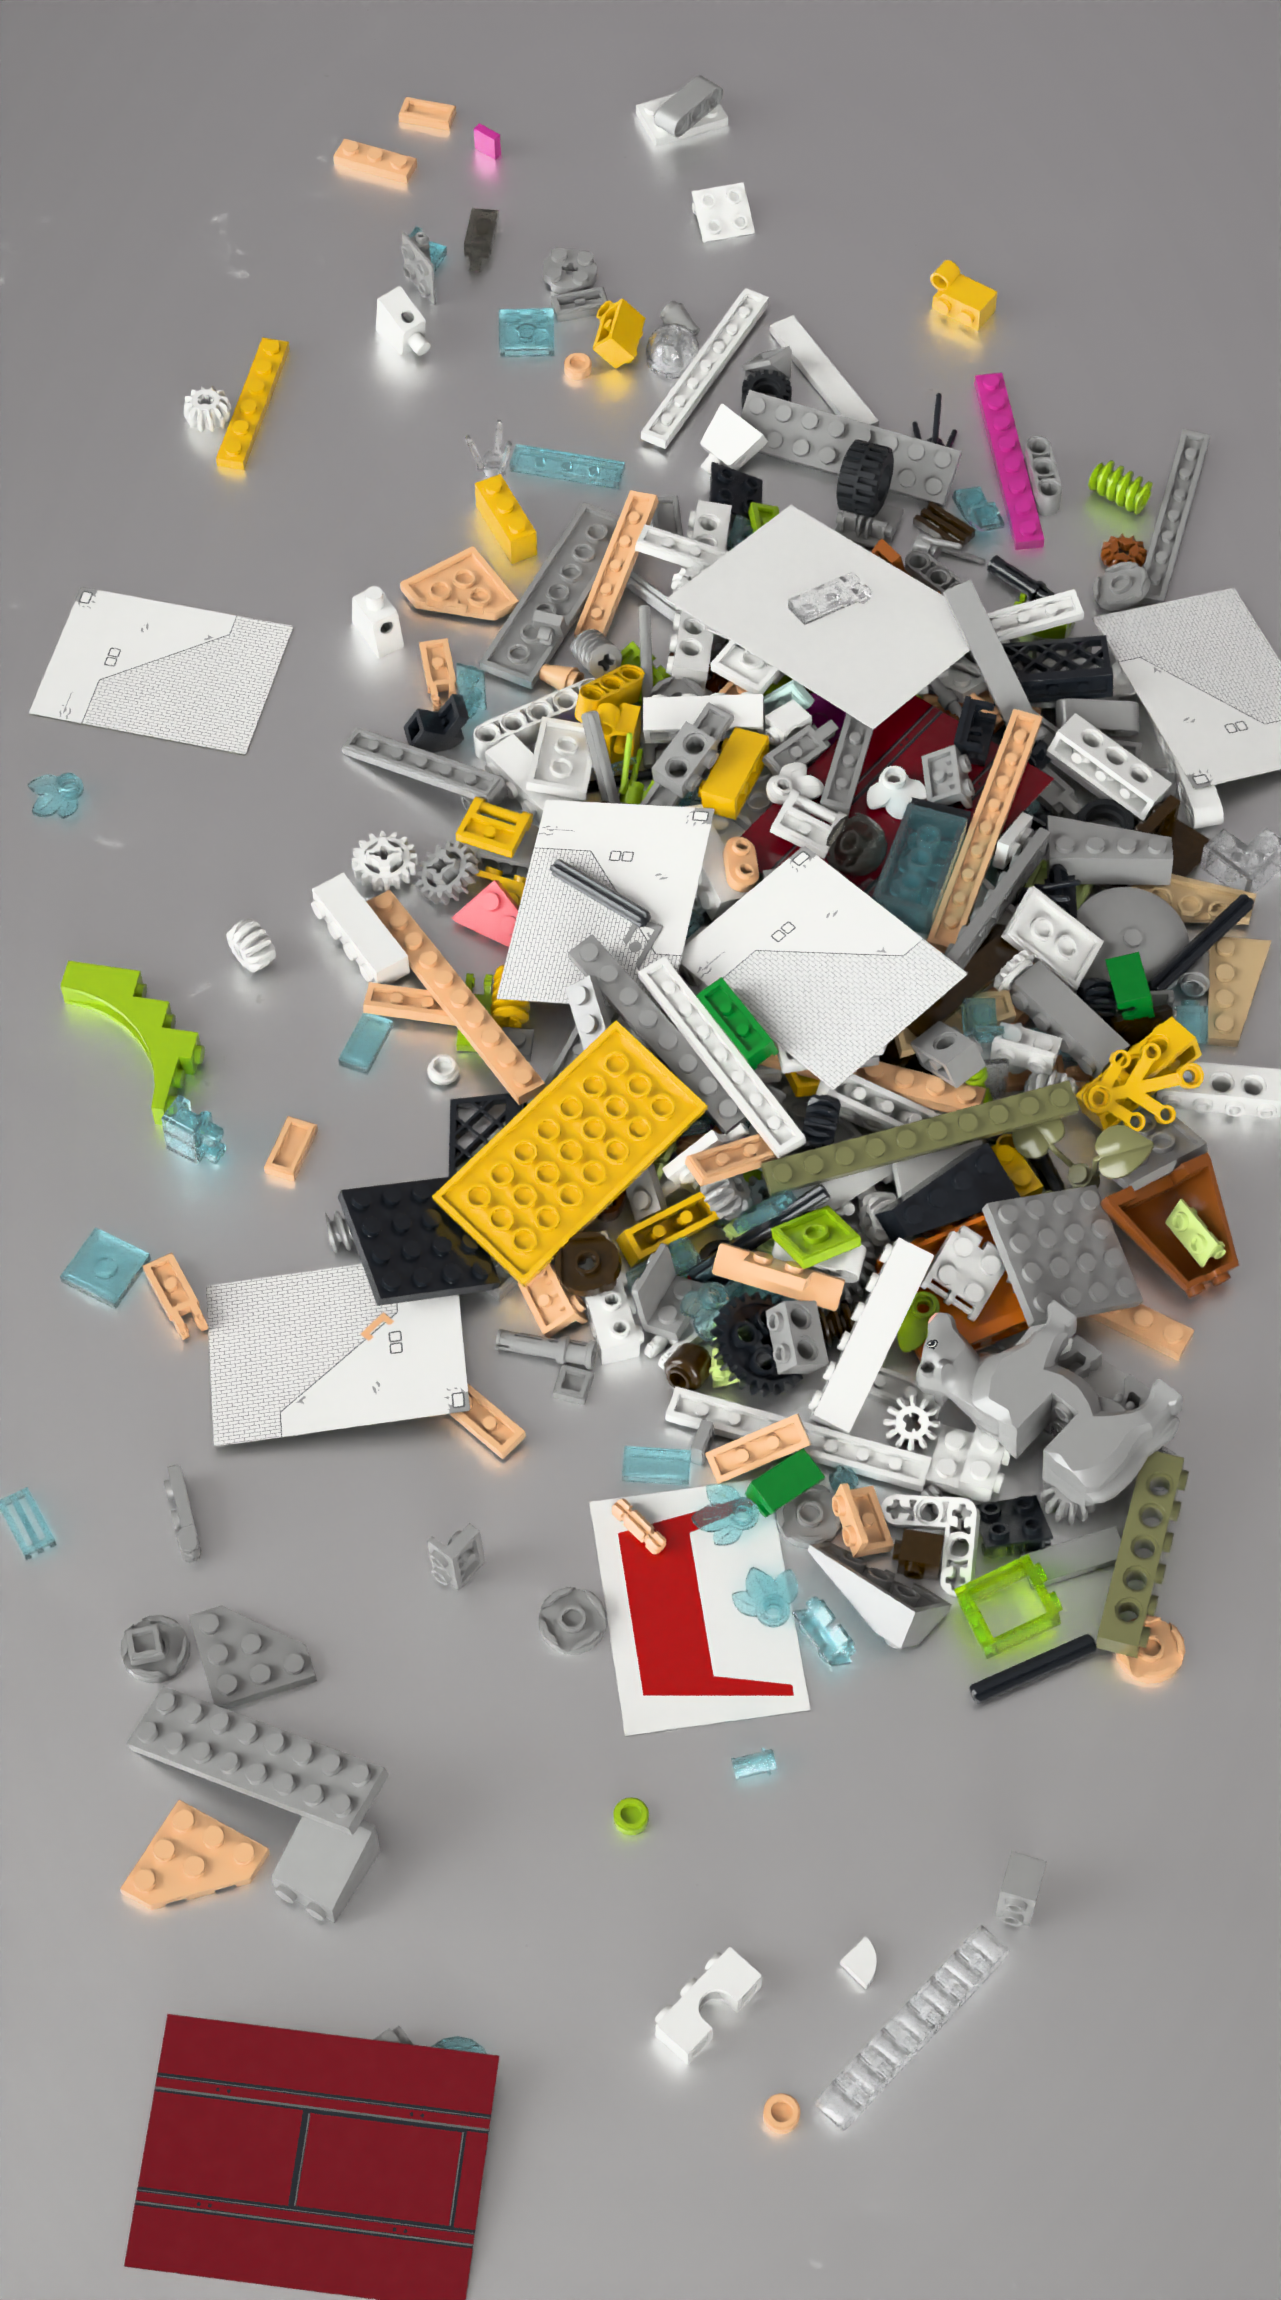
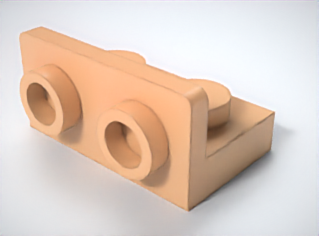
[517,1263,588,1338]

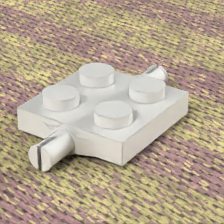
[661,1123,749,1199]

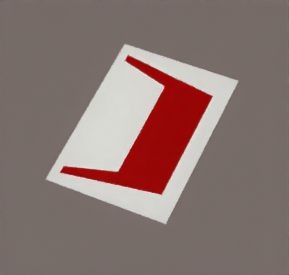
[589,1479,811,1736]

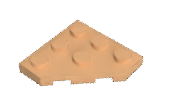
[400,546,519,621]
[120,1800,270,1910]

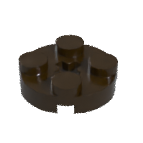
[555,1231,622,1297]

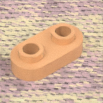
[723,837,759,892]

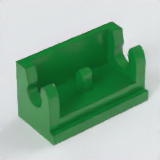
[1105,952,1155,1020]
[745,1448,825,1518]

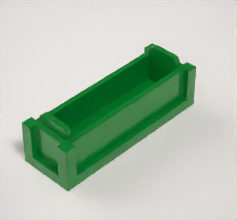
[696,977,779,1070]

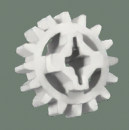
[351,831,418,892]

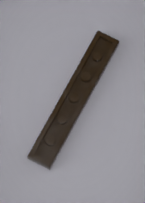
[907,931,1020,1037]

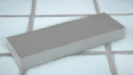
[1020,1526,1121,1590]

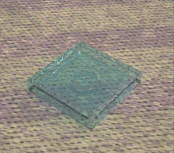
[60,1227,151,1309]

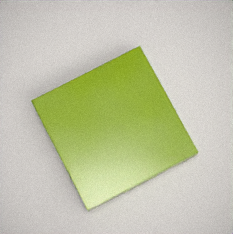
[771,1205,861,1269]

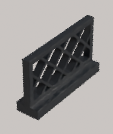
[993,635,1113,706]
[448,1093,529,1177]

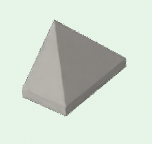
[742,346,792,379]

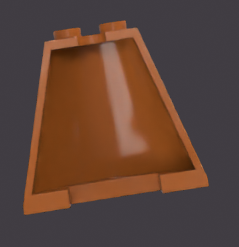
[1100,1152,1239,1298]

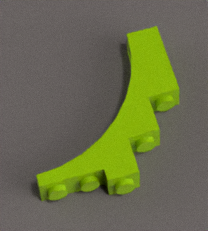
[60,961,205,1126]

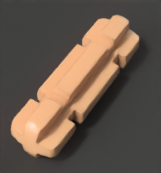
[612,1498,666,1554]

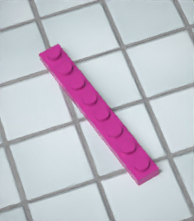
[974,373,1044,550]

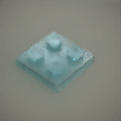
[499,308,555,357]

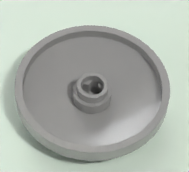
[1077,887,1189,990]

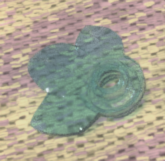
[28,773,84,819]
[680,1282,729,1342]
[691,1484,759,1546]
[732,1567,798,1628]

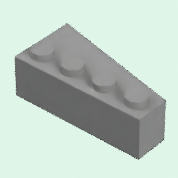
[1046,815,1173,885]

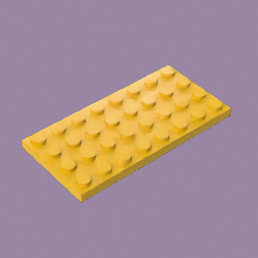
[432,1020,708,1288]

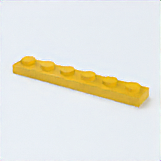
[216,337,290,470]

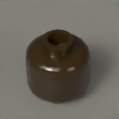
[665,1343,711,1391]

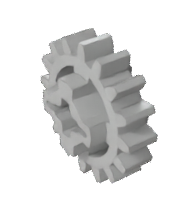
[416,841,479,905]

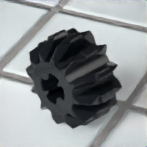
[1076,978,1117,1026]
[802,1094,841,1149]

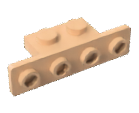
[712,1243,845,1311]

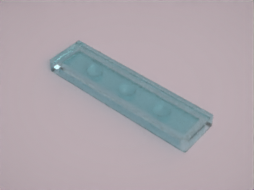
[509,444,625,489]

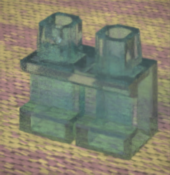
[161,1095,226,1165]

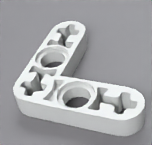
[881,1494,980,1599]

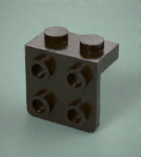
[1134,795,1214,877]

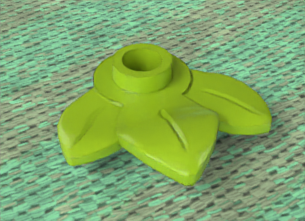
[897,1291,940,1352]

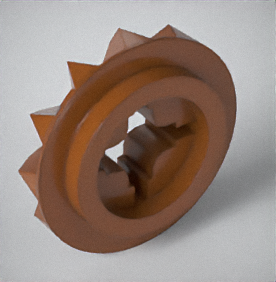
[1101,533,1147,567]

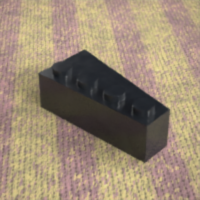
[875,1143,1021,1242]

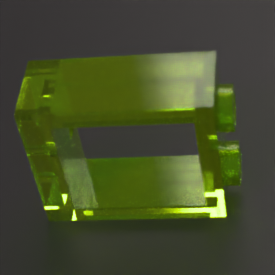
[954,1554,1063,1659]

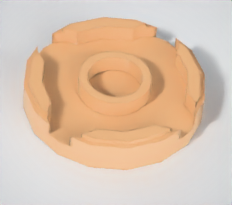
[1116,1616,1185,1684]

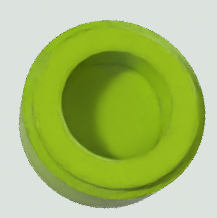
[613,1797,649,1835]

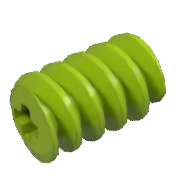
[1088,460,1153,515]

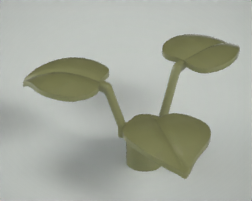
[1012,1118,1155,1194]

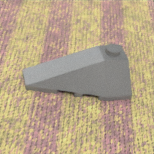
[808,1542,952,1649]

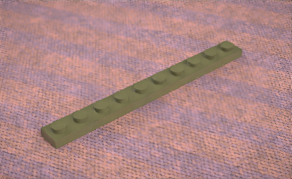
[761,1080,1079,1197]

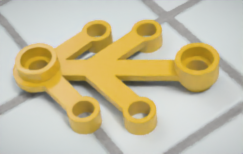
[1082,1042,1204,1131]

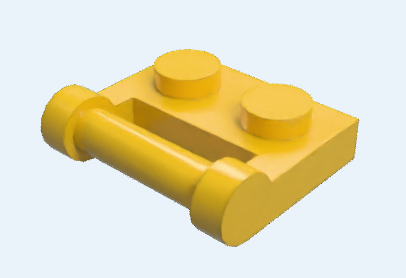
[456,796,533,858]

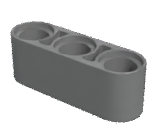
[654,75,723,137]
[1024,436,1062,516]
[905,550,964,596]
[1056,698,1140,737]

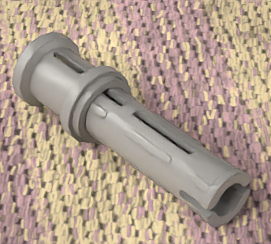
[495,1329,597,1370]

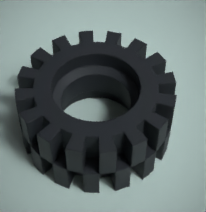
[741,370,792,409]

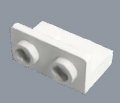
[990,1022,1062,1075]

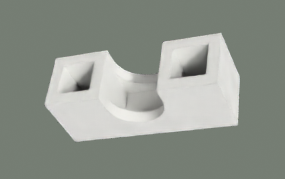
[655,1947,762,2065]

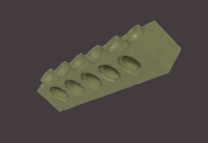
[1097,1451,1189,1658]

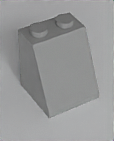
[271,1816,381,1923]

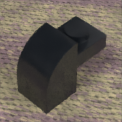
[403,694,469,753]

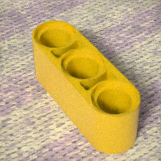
[574,664,645,723]

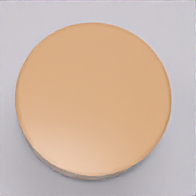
[564,353,592,380]
[763,2093,801,2134]

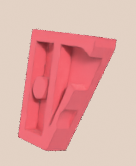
[452,880,519,947]

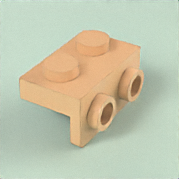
[832,1483,894,1558]

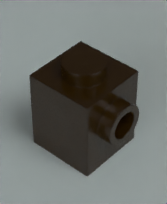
[892,1528,944,1580]

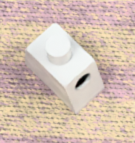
[376,286,430,356]
[700,403,768,475]
[352,586,404,658]

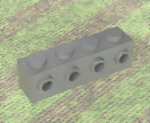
[1009,960,1129,1079]

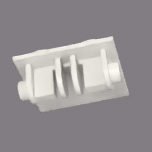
[692,182,755,243]

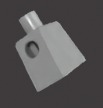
[477,811,539,879]

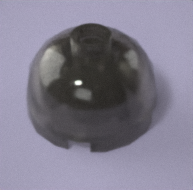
[826,813,888,877]

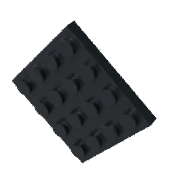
[338,1176,501,1306]

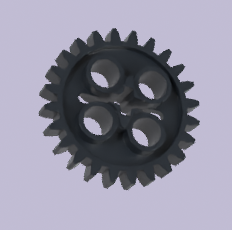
[710,1291,803,1398]

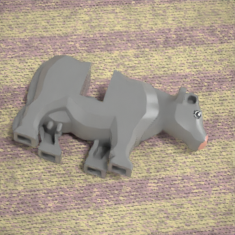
[916,1300,1183,1507]

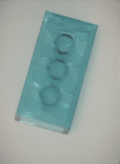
[872,803,968,935]

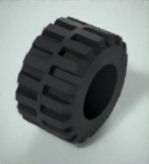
[836,440,894,518]

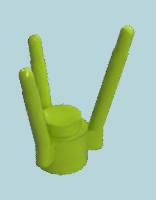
[618,732,655,805]

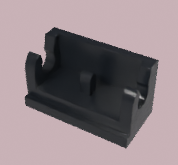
[954,696,997,766]

